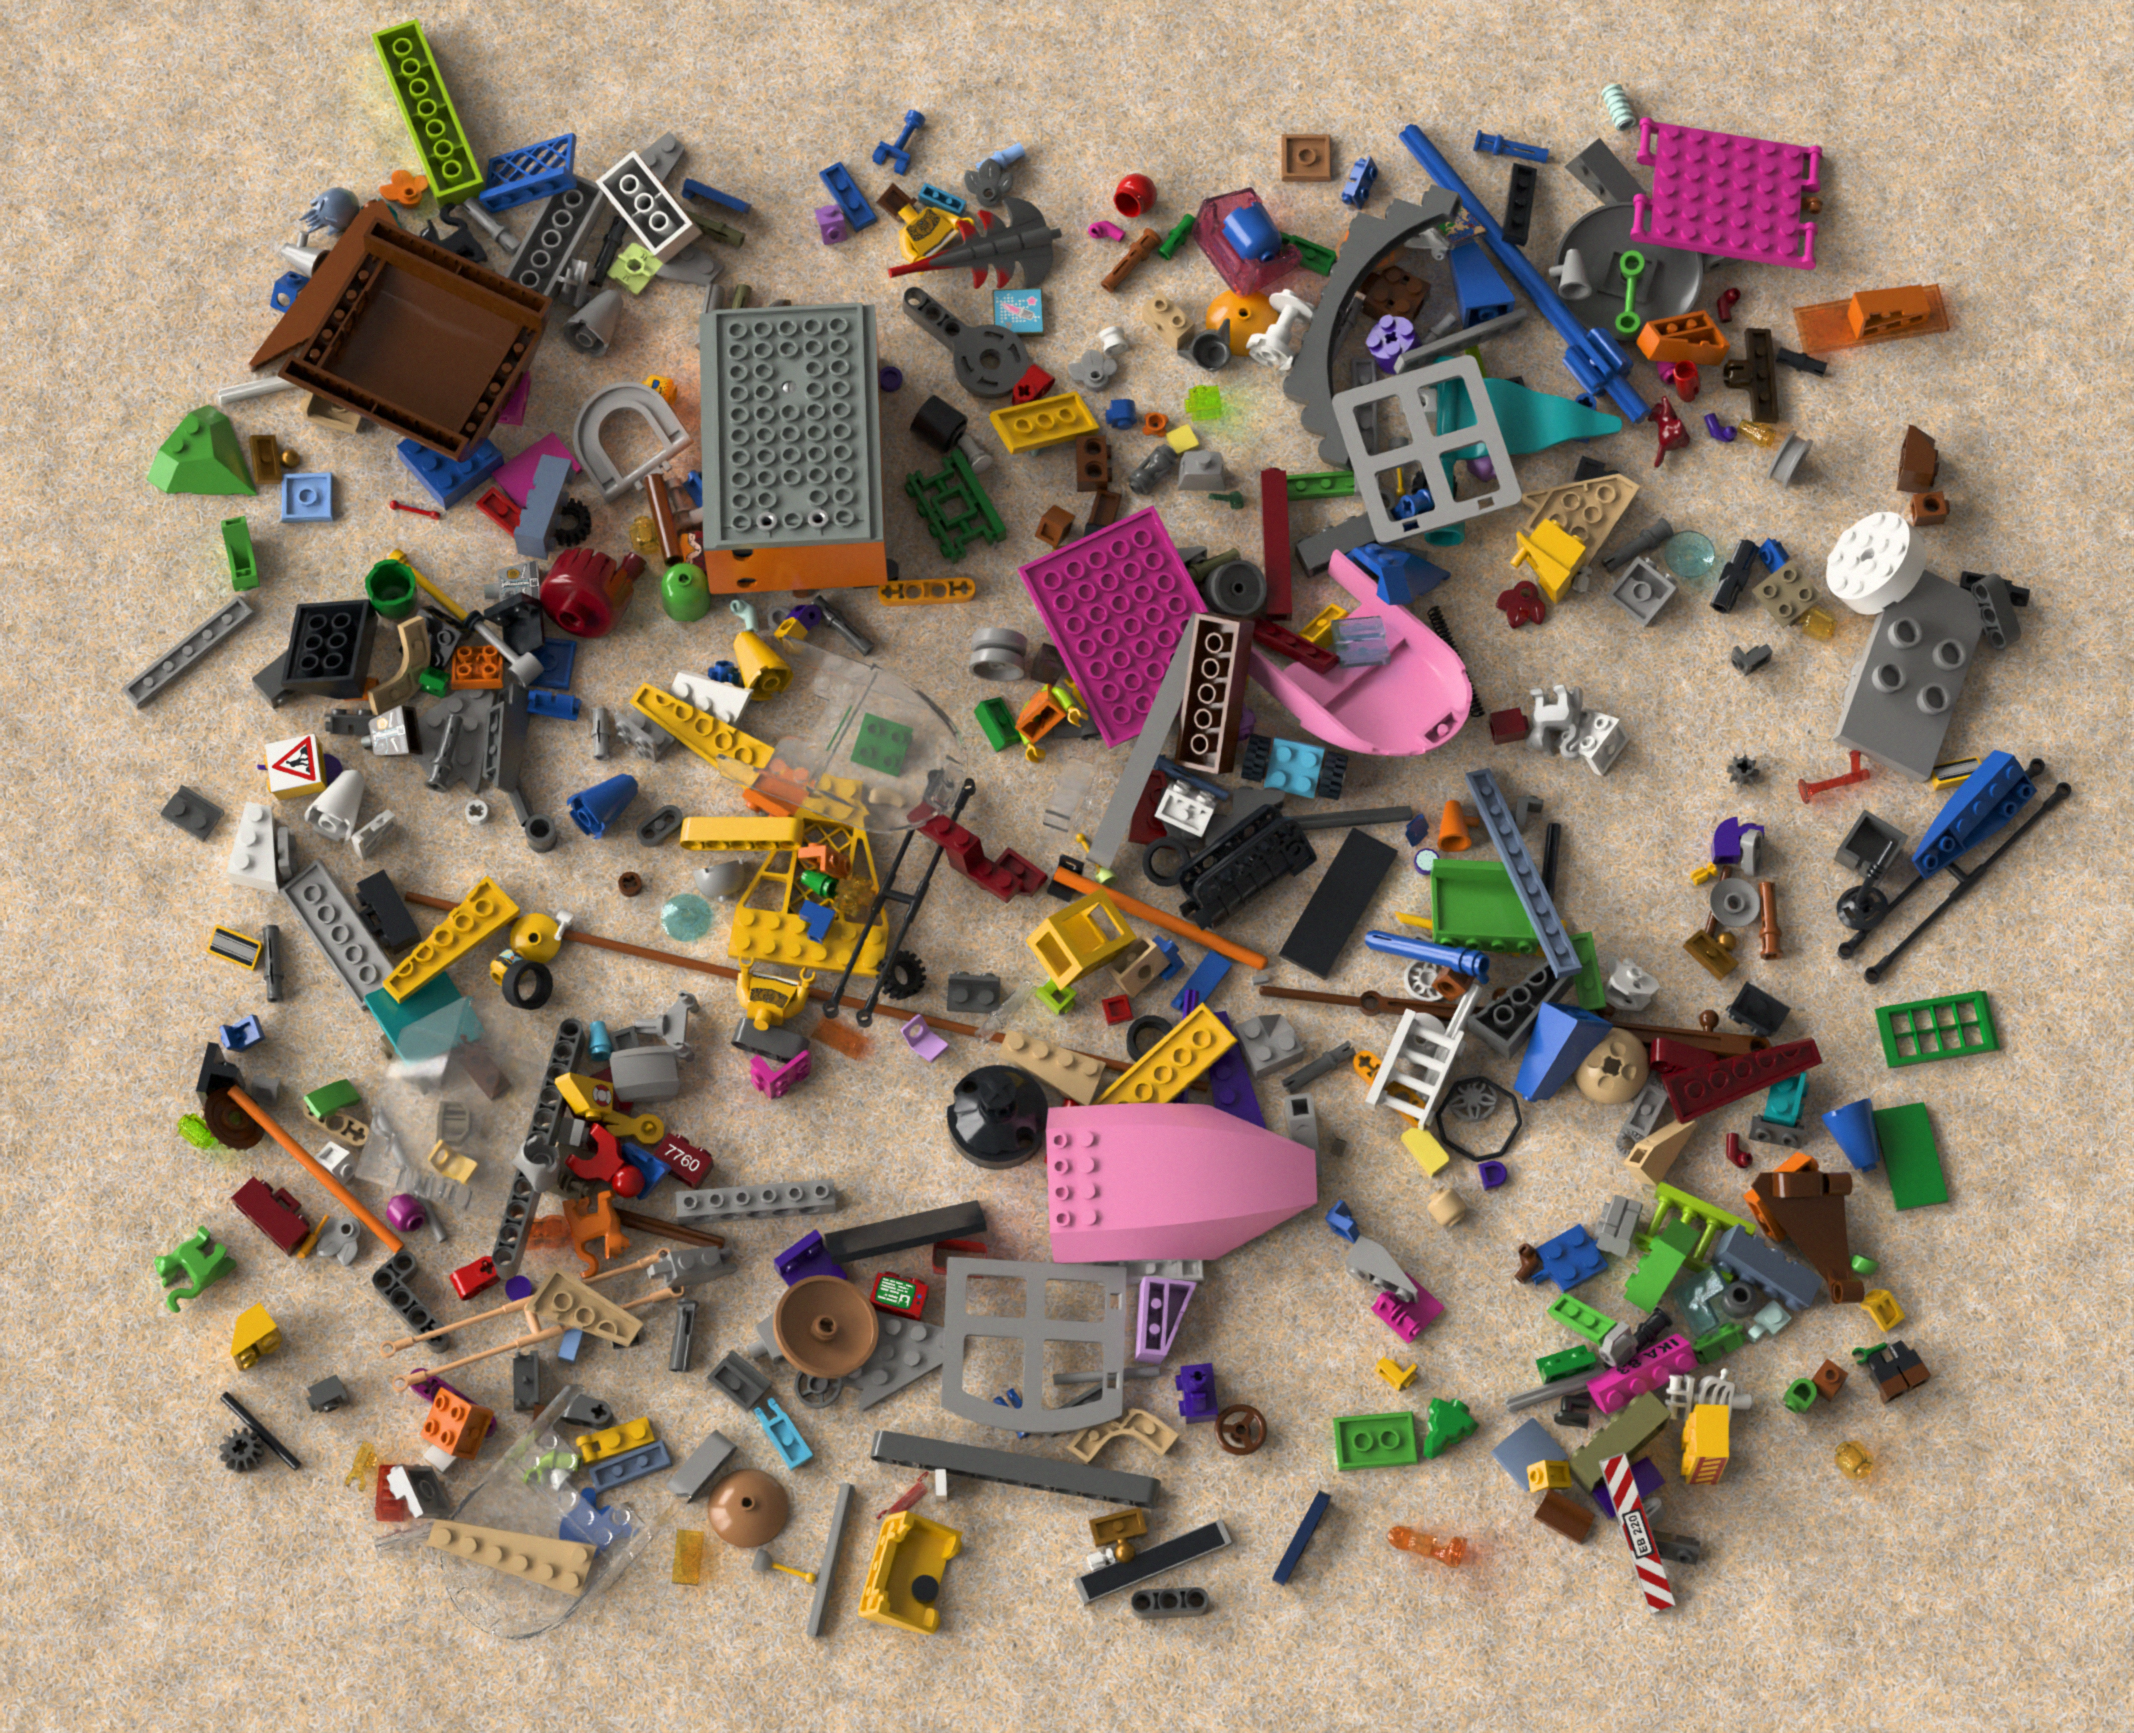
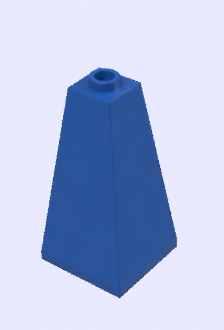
[1446,237,1515,330]
[1514,1001,1613,1102]

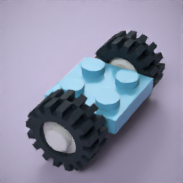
[1241,733,1349,801]

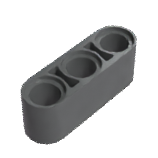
[1971,573,2021,650]
[731,1018,811,1064]
[1130,1587,1209,1620]

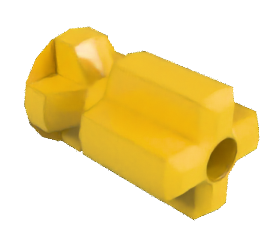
[1690,862,1718,886]

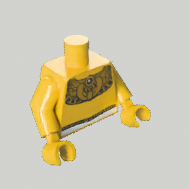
[898,203,975,275]
[736,954,817,1031]

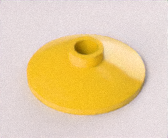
[510,913,561,963]

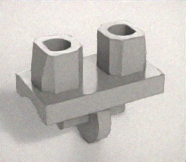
[557,258,596,307]

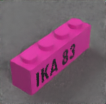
[1586,1333,1699,1414]

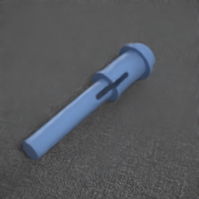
[1153,754,1230,801]

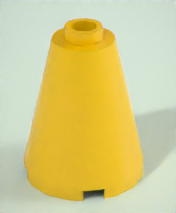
[733,631,794,701]

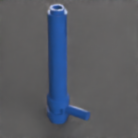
[1365,929,1490,985]

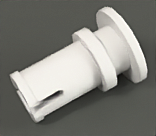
[957,435,993,474]

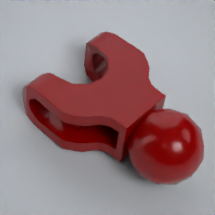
[564,1123,644,1198]

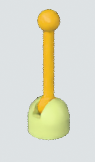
[1076,833,1118,887]

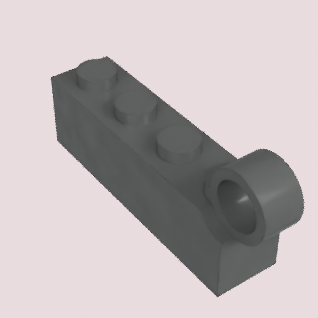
[1295,489,1395,579]

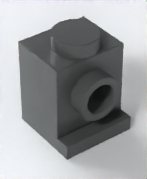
[306,1374,350,1413]

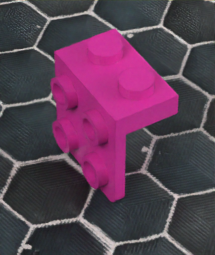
[750,1049,811,1100]

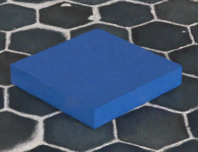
[528,637,577,691]

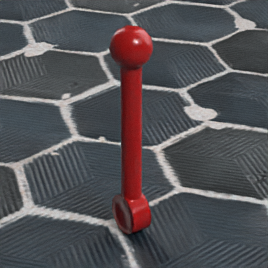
[390,500,441,520]

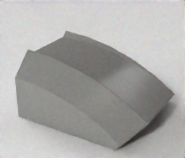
[610,1046,680,1102]

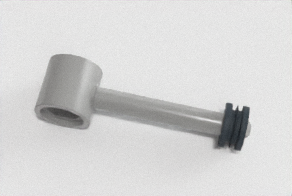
[463,610,544,688]

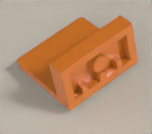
[421,1387,494,1461]

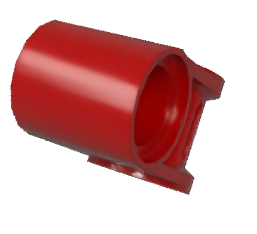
[1012,364,1056,406]
[449,1256,501,1301]

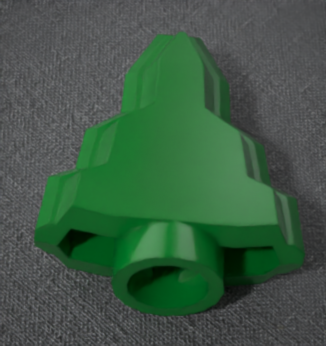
[1424,1398,1479,1460]

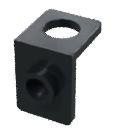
[1047,854,1085,902]

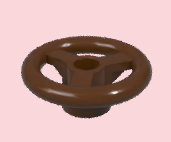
[1214,1404,1268,1456]

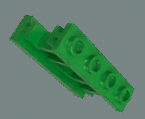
[904,448,1006,565]

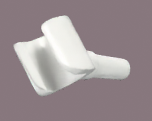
[555,909,574,941]

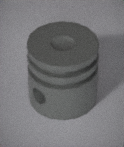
[525,814,558,853]

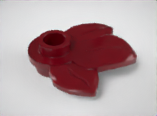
[1496,581,1545,629]

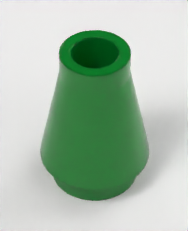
[801,869,840,899]

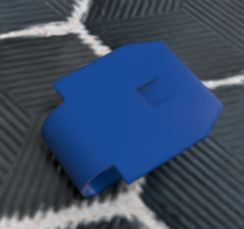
[1405,814,1429,847]

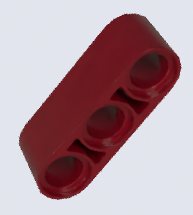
[1649,1038,1722,1074]

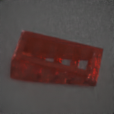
[375,1465,405,1522]

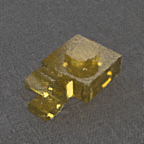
[345,1441,377,1492]

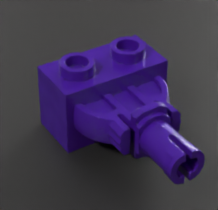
[1175,1363,1218,1424]

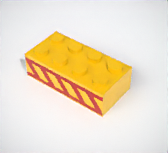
[1680,1404,1729,1485]

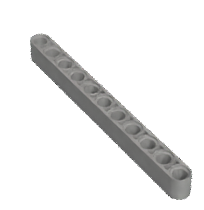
[1086,611,1197,869]

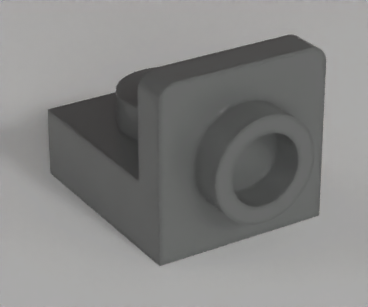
[1731,644,1773,676]

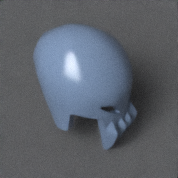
[299,187,360,236]

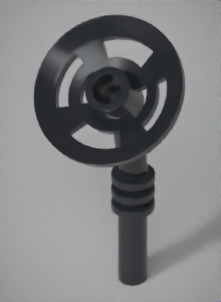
[1836,838,1899,931]

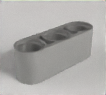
[666,1430,737,1505]

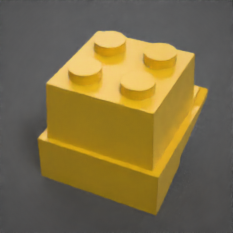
[1510,518,1587,605]

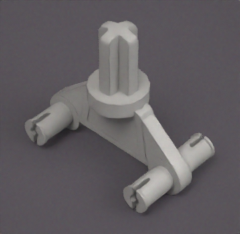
[634,990,700,1062]

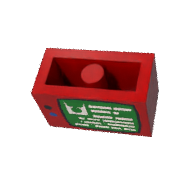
[869,1271,929,1322]

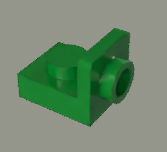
[418,666,452,698]

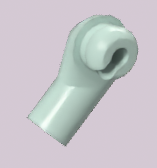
[730,599,759,632]

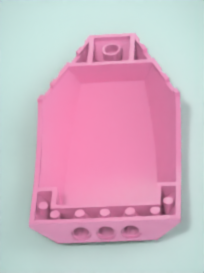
[1046,1103,1318,1264]

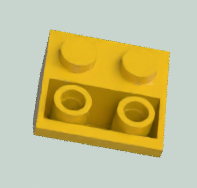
[230,1302,283,1371]

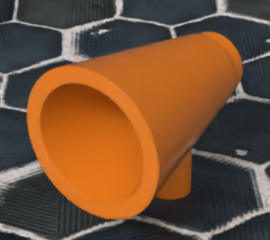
[1437,800,1479,852]

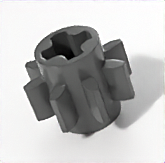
[1727,754,1760,788]

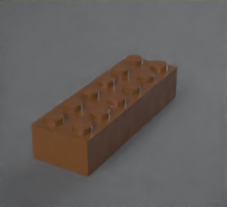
[1174,612,1255,774]

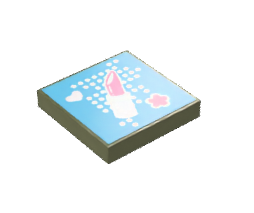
[993,288,1044,338]

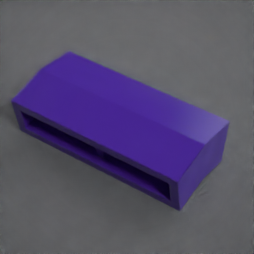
[1592,1456,1666,1520]

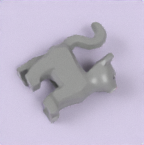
[1525,684,1583,761]

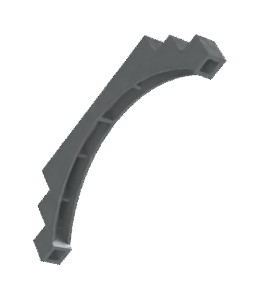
[1283,184,1463,472]

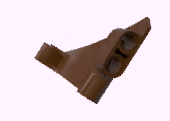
[1751,1171,1865,1304]

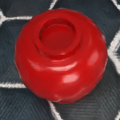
[1113,173,1157,218]

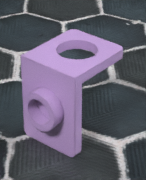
[901,1014,949,1063]

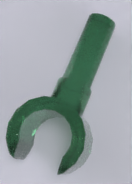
[1209,491,1244,509]

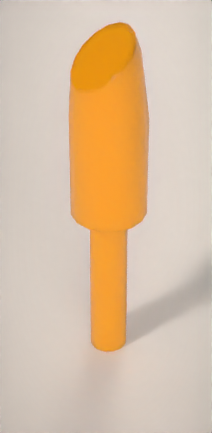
[297,1214,330,1259]

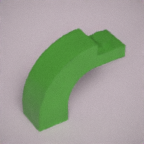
[221,516,260,592]

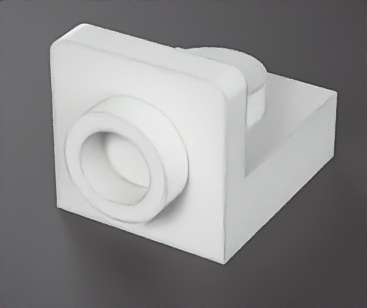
[314,1141,359,1185]

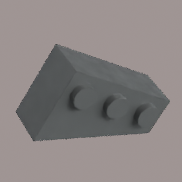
[1564,137,1647,205]

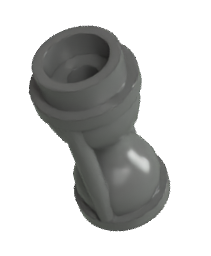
[1128,444,1178,495]

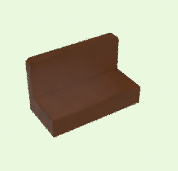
[1534,1488,1596,1545]

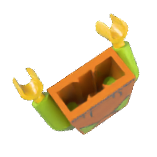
[1015,683,1088,763]

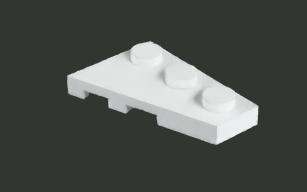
[669,670,754,728]

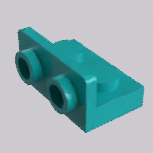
[1763,1072,1809,1128]

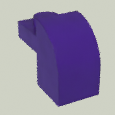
[1711,817,1765,865]

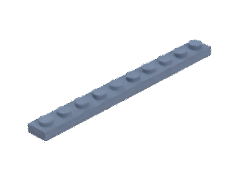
[1464,768,1582,979]

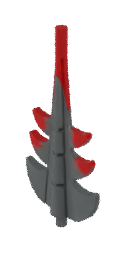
[888,197,1062,289]

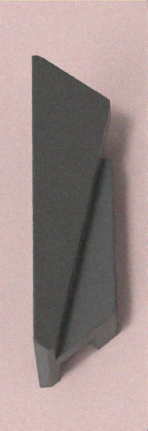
[482,683,531,794]

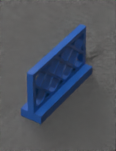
[479,132,577,214]

